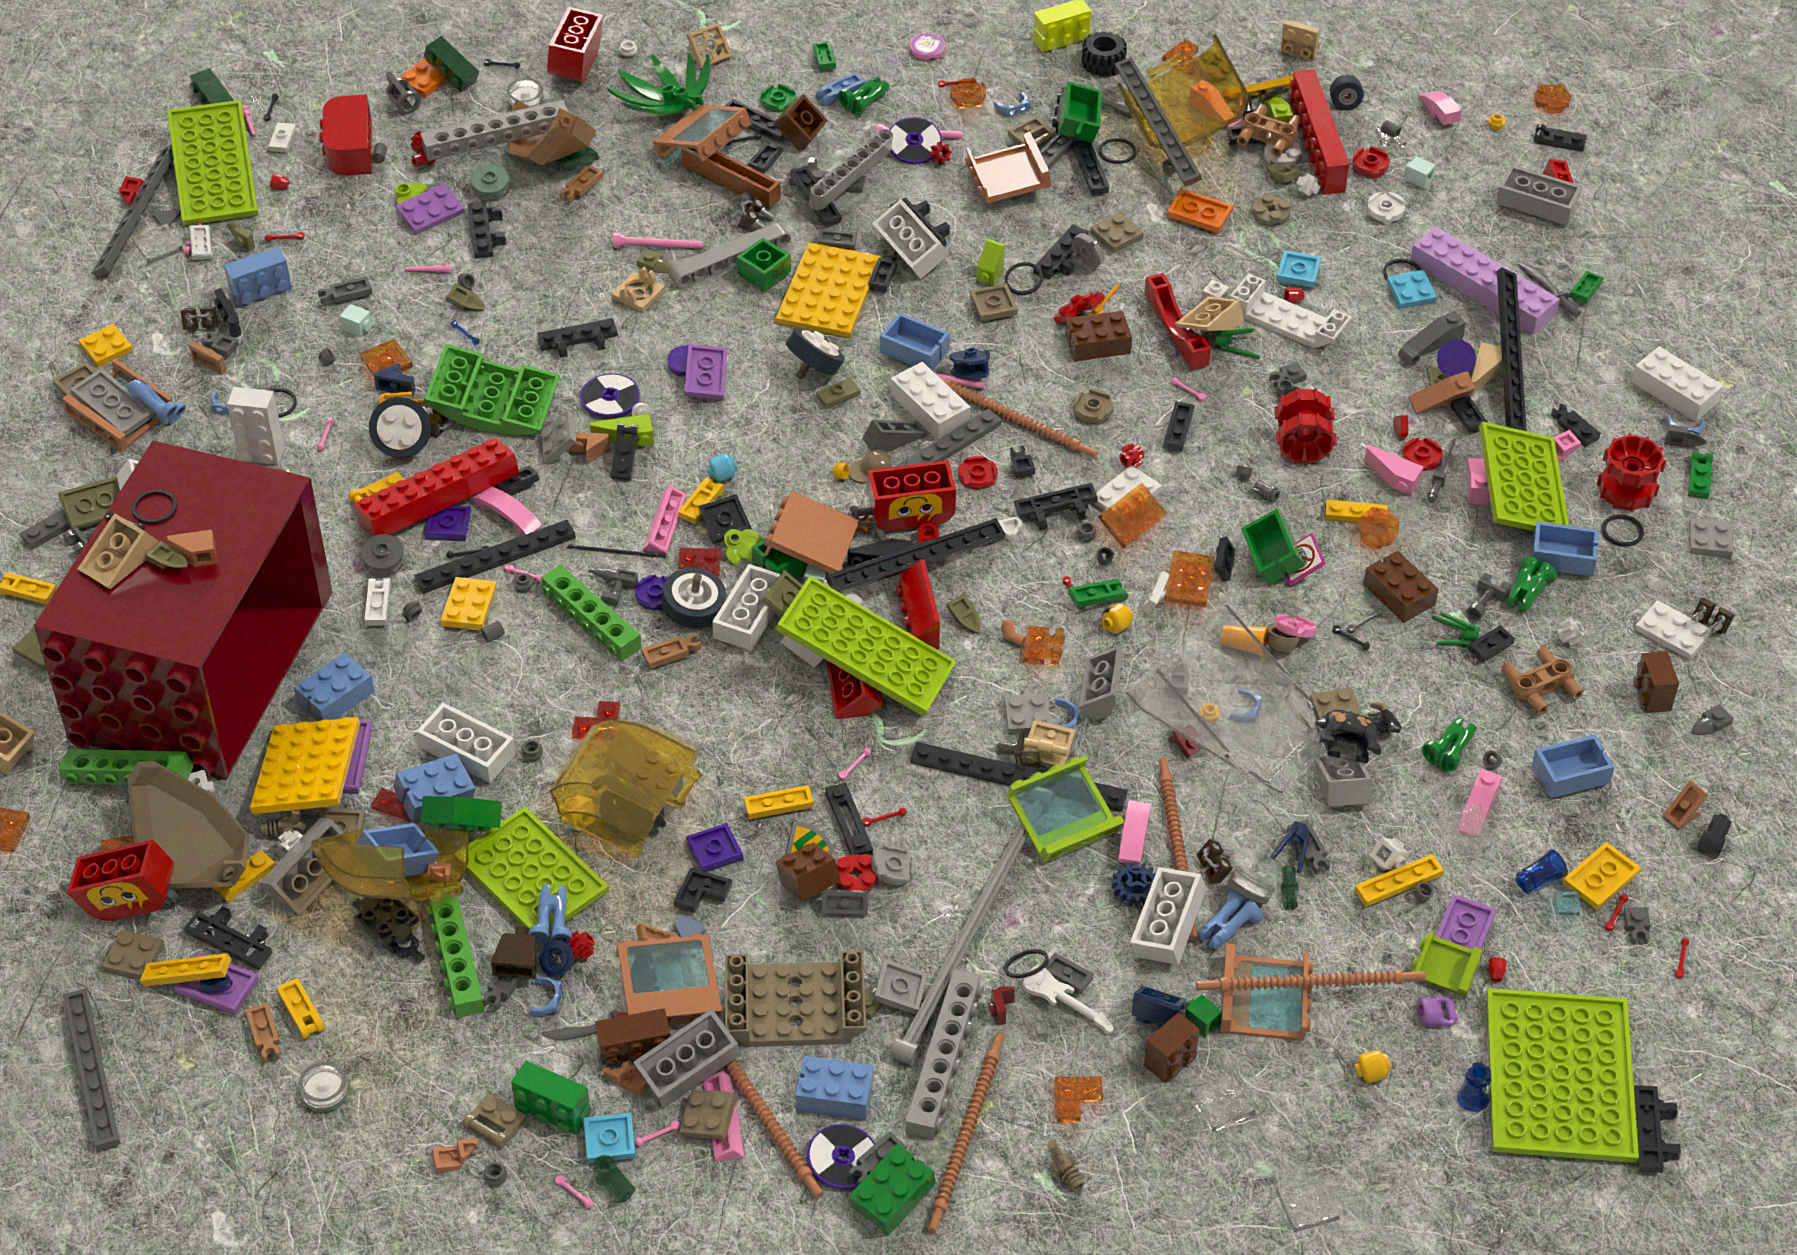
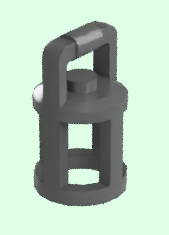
[385,71,421,114]

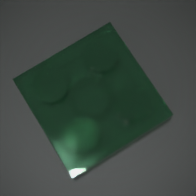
[553,147,599,171]

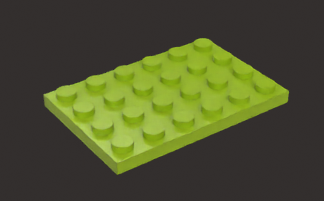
[1479,422,1569,531]
[454,807,609,933]

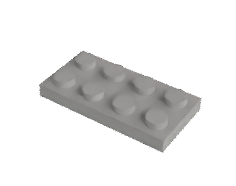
[70,368,155,436]

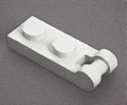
[365,578,391,626]

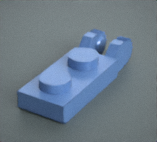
[815,72,866,106]

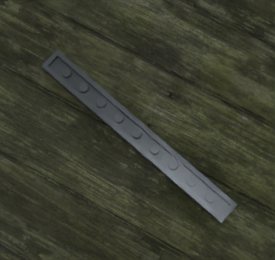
[1115,57,1202,187]
[92,144,174,278]

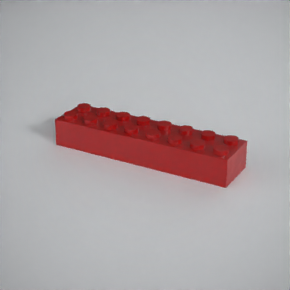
[1288,69,1349,195]
[353,438,520,537]

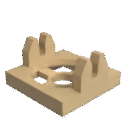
[686,22,733,69]
[611,267,665,313]

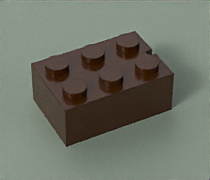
[1065,311,1132,362]
[1363,550,1439,623]
[595,1008,670,1066]

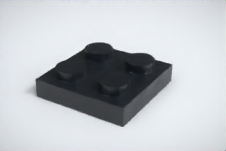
[698,494,752,544]

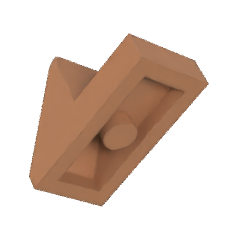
[569,432,610,463]
[1663,780,1709,829]

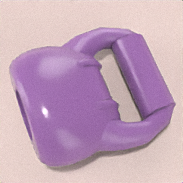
[1417,997,1458,1027]

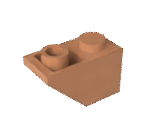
[167,529,217,567]

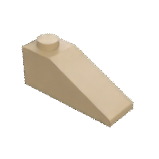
[1471,342,1502,396]

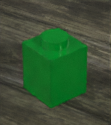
[1185,994,1222,1037]

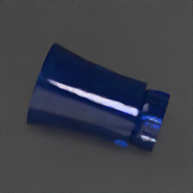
[1515,849,1568,893]
[1457,1062,1492,1112]

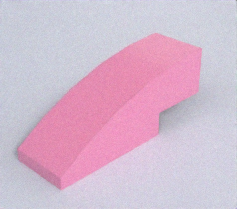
[1419,91,1462,125]
[1118,800,1151,865]

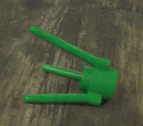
[1216,328,1260,359]
[1433,612,1480,646]

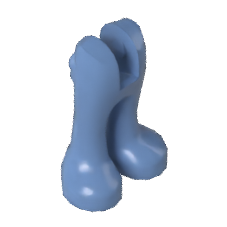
[127,380,186,424]
[528,884,572,946]
[1198,890,1263,950]

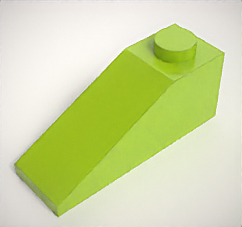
[1260,95,1293,123]
[590,414,654,447]

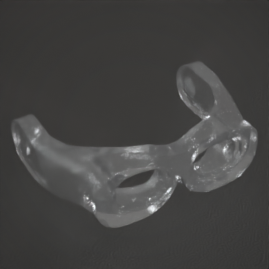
[1376,127,1410,148]
[914,1153,944,1197]

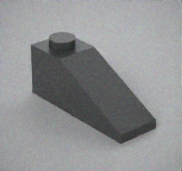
[1404,311,1466,356]
[862,420,928,452]

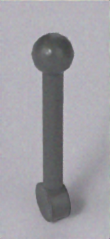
[1347,608,1383,633]

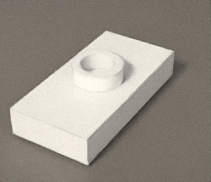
[268,123,296,153]
[189,225,212,260]
[1142,571,1169,614]

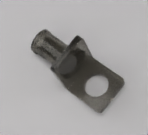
[996,732,1042,768]

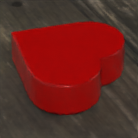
[1393,415,1409,439]

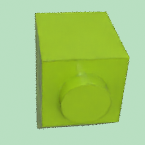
[977,239,1005,286]

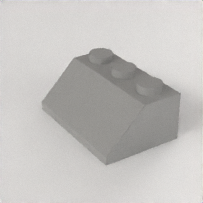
[1079,645,1123,722]

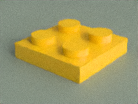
[79,324,133,367]

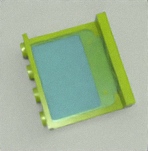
[1006,756,1125,863]

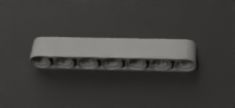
[809,129,893,210]
[668,223,791,288]

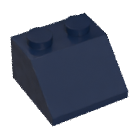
[1131,985,1187,1028]

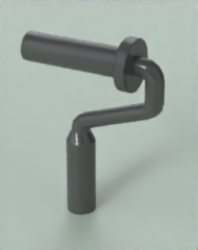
[847,506,888,541]

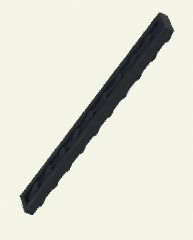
[1497,267,1527,431]
[825,518,1006,594]
[911,742,1128,812]

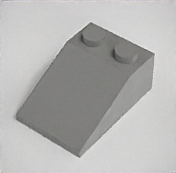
[1314,753,1372,808]

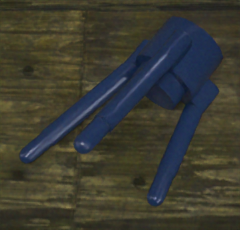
[1271,821,1311,874]

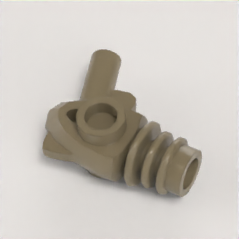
[261,810,307,837]
[1047,1140,1085,1191]

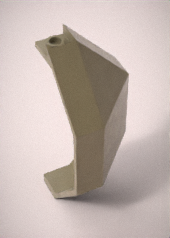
[127,761,249,889]

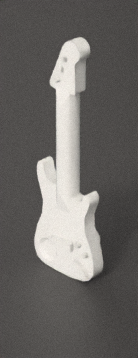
[1022,965,1113,1035]

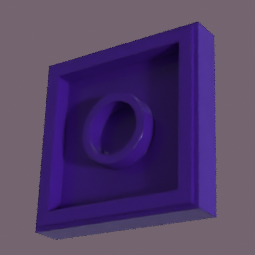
[424,506,472,541]
[686,823,743,872]

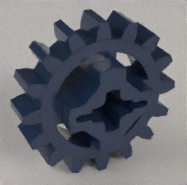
[1111,862,1156,907]

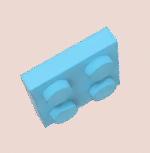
[1276,250,1322,288]
[1387,270,1437,309]
[584,1112,636,1164]

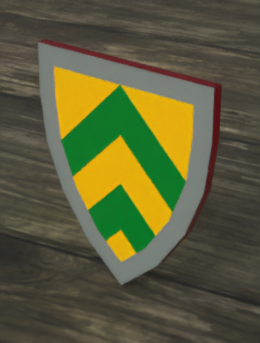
[785,821,835,855]

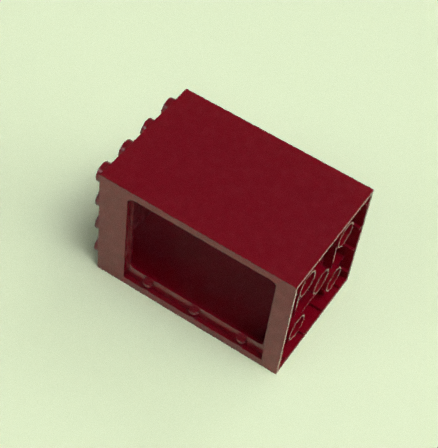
[34,440,333,780]

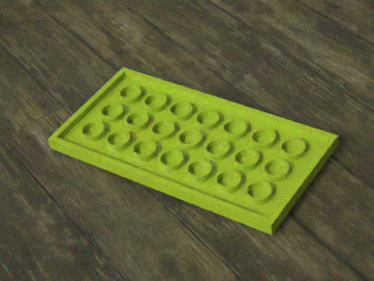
[167,100,259,226]
[775,576,957,716]

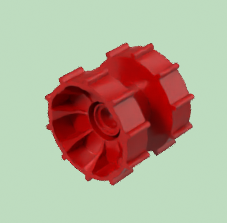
[1274,388,1337,464]
[1596,433,1666,512]

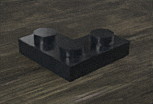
[674,867,733,913]

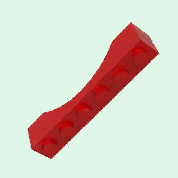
[1144,273,1211,370]

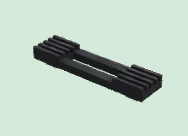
[825,782,873,855]

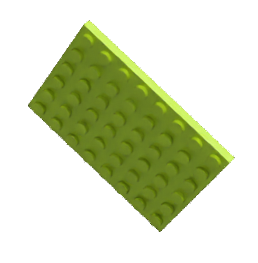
[1486,988,1639,1163]

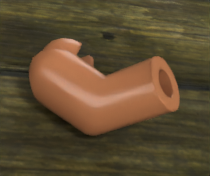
[1001,620,1026,646]

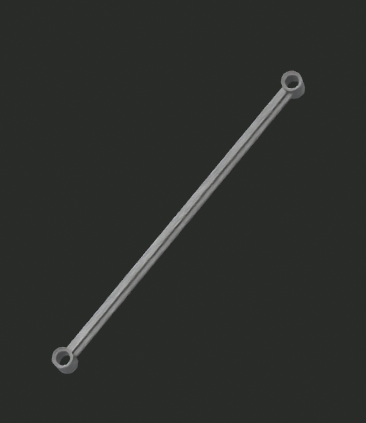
[889,787,1055,1066]

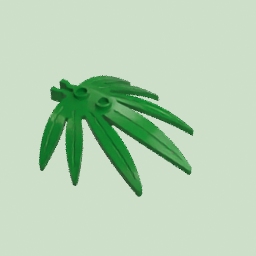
[607,52,711,115]

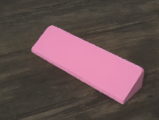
[643,485,687,554]
[703,1071,744,1162]

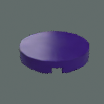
[1437,339,1477,377]
[667,345,688,377]
[635,575,668,610]

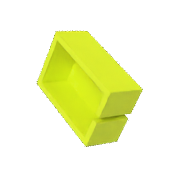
[1033,0,1092,53]

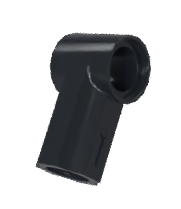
[1697,813,1732,857]

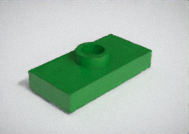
[812,41,837,71]
[1569,270,1604,304]

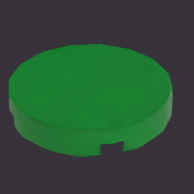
[761,84,796,112]

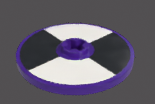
[889,117,942,164]
[580,373,640,418]
[807,1124,875,1190]

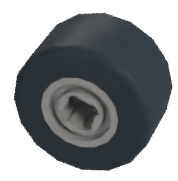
[1329,74,1364,111]

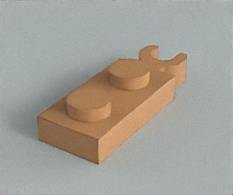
[560,165,604,203]
[641,634,701,669]
[246,1003,281,1063]

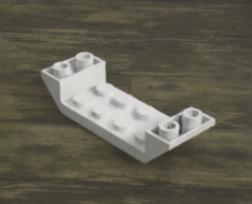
[1230,273,1352,349]

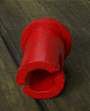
[411,153,436,168]

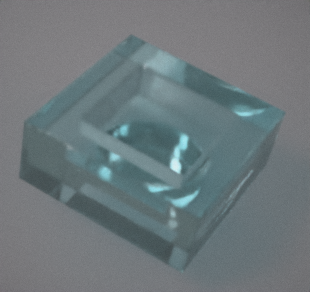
[1554,891,1581,915]

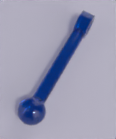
[451,320,480,345]

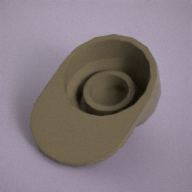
[849,449,892,483]
[1267,624,1301,653]

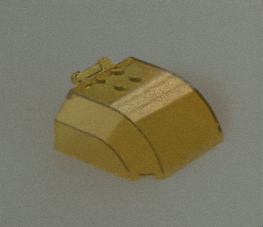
[1117,33,1249,150]
[549,720,702,858]
[312,829,469,902]

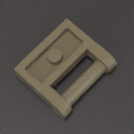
[1008,116,1056,146]
[462,1093,527,1149]

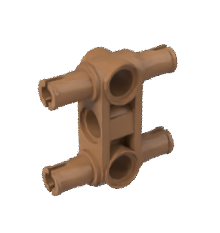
[1237,104,1301,157]
[1501,646,1584,715]

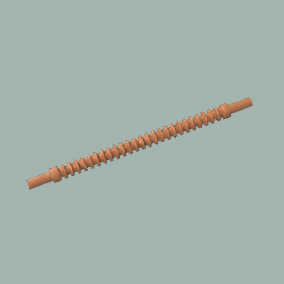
[939,377,1098,458]
[1159,758,1198,941]
[1196,970,1426,992]
[927,1032,1005,1233]
[724,1058,824,1199]

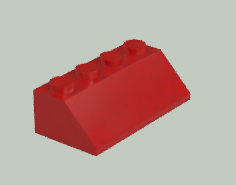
[896,559,940,650]
[826,660,884,719]

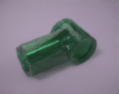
[594,1155,635,1203]

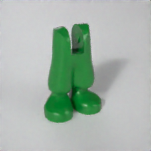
[1506,557,1558,613]

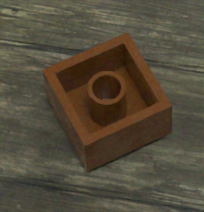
[774,94,828,150]
[1633,651,1679,713]
[775,842,841,901]
[1144,1012,1200,1083]

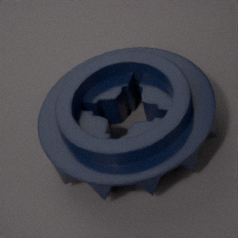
[540,940,575,977]

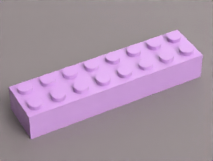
[1411,227,1560,335]

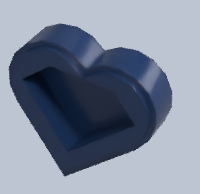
[200,974,231,993]

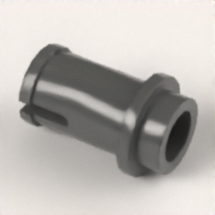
[1253,480,1280,502]

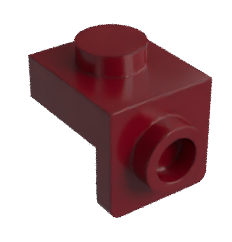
[1168,724,1206,758]
[989,986,1015,1025]

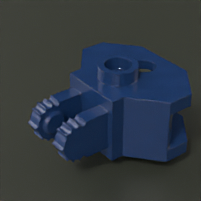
[949,348,990,380]

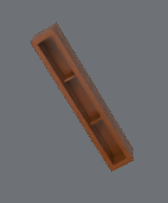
[681,138,781,209]

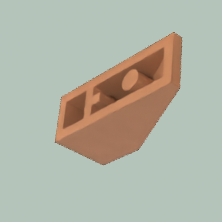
[1408,371,1475,415]

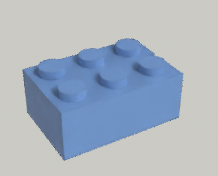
[224,246,292,307]
[880,312,950,371]
[1531,521,1599,577]
[294,652,375,721]
[1532,734,1615,798]
[393,753,475,822]
[353,823,439,881]
[795,1056,874,1121]

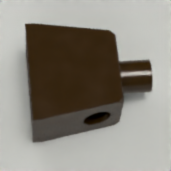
[491,925,537,979]

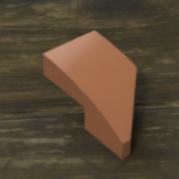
[428,863,451,881]
[602,1061,648,1096]
[431,1138,478,1173]

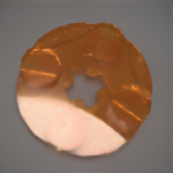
[950,78,986,108]
[1534,84,1571,113]
[1357,507,1399,549]

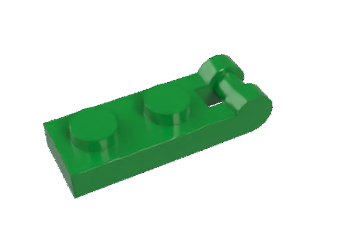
[1688,450,1713,499]
[1068,579,1129,608]

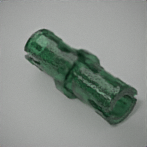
[1281,865,1299,910]

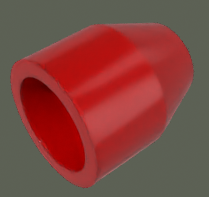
[270,173,290,190]
[1284,288,1305,303]
[1488,957,1507,982]

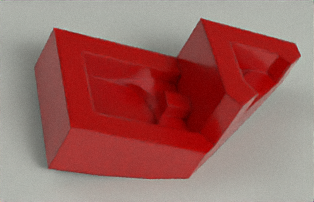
[119,176,143,206]

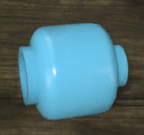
[706,454,738,483]

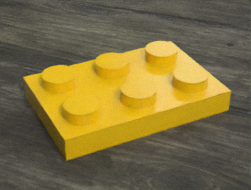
[441,577,497,631]
[1562,842,1641,910]

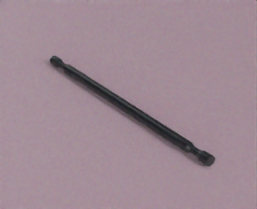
[568,544,666,558]

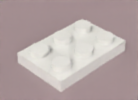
[1093,465,1162,523]
[1635,600,1712,660]

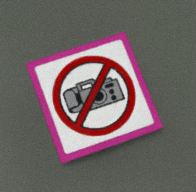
[1285,533,1326,585]

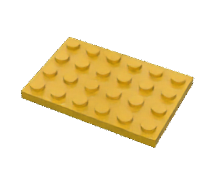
[776,242,881,338]
[250,717,360,814]

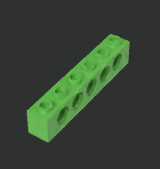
[541,565,642,661]
[58,749,193,785]
[427,890,485,1018]

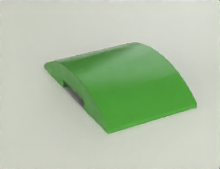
[424,344,560,436]

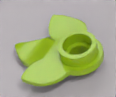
[395,183,428,204]
[724,529,762,565]

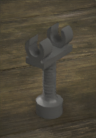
[63,527,95,557]
[1466,573,1511,620]

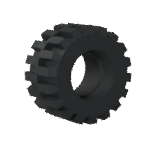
[1081,31,1127,77]

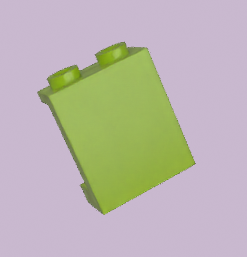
[1411,931,1483,997]

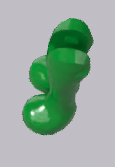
[837,76,890,115]
[1421,717,1477,771]

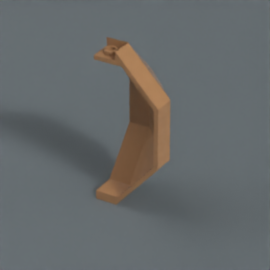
[508,100,596,165]

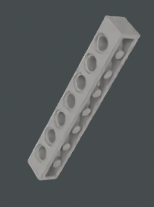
[420,100,568,161]
[906,969,984,1140]

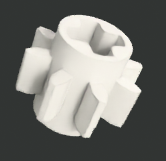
[1296,174,1320,197]
[1558,618,1585,646]
[278,830,303,856]

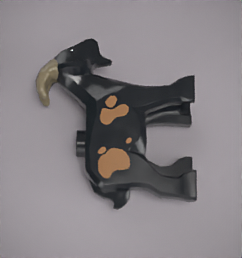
[1316,702,1401,763]

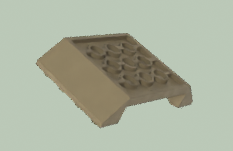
[725,951,866,1047]

